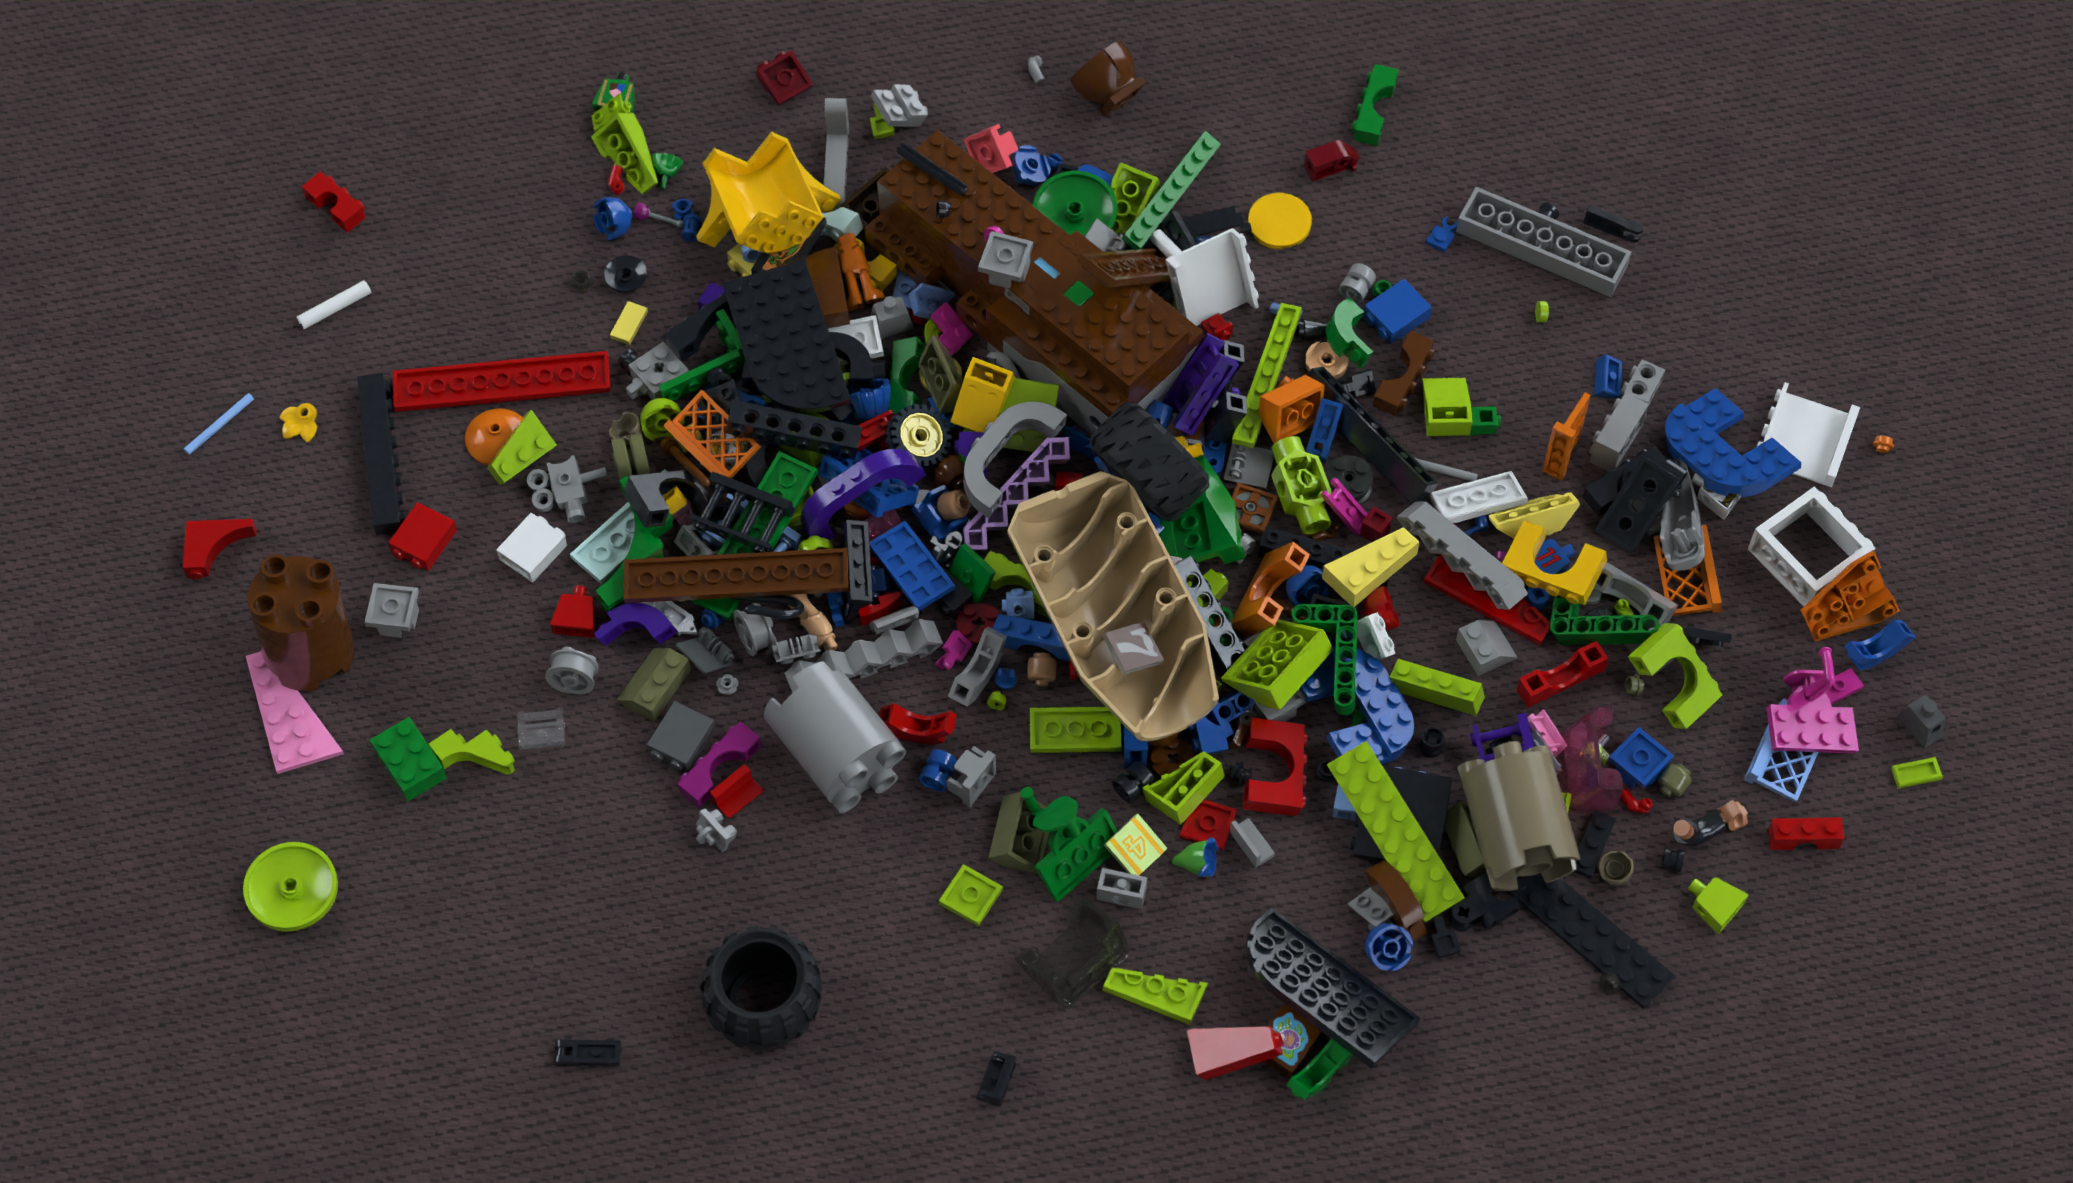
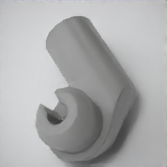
[1028,56,1045,83]

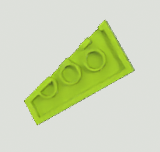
[1103,967,1208,1025]

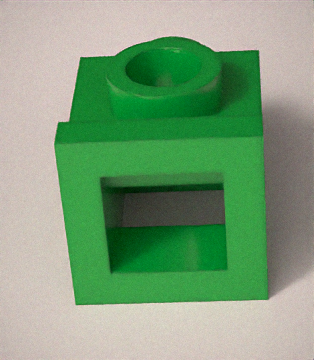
[1470,407,1501,436]

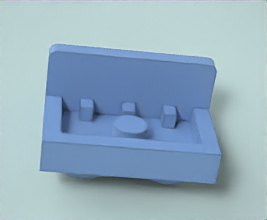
[909,283,955,320]

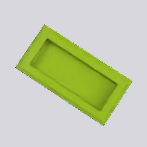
[1891,757,1943,789]

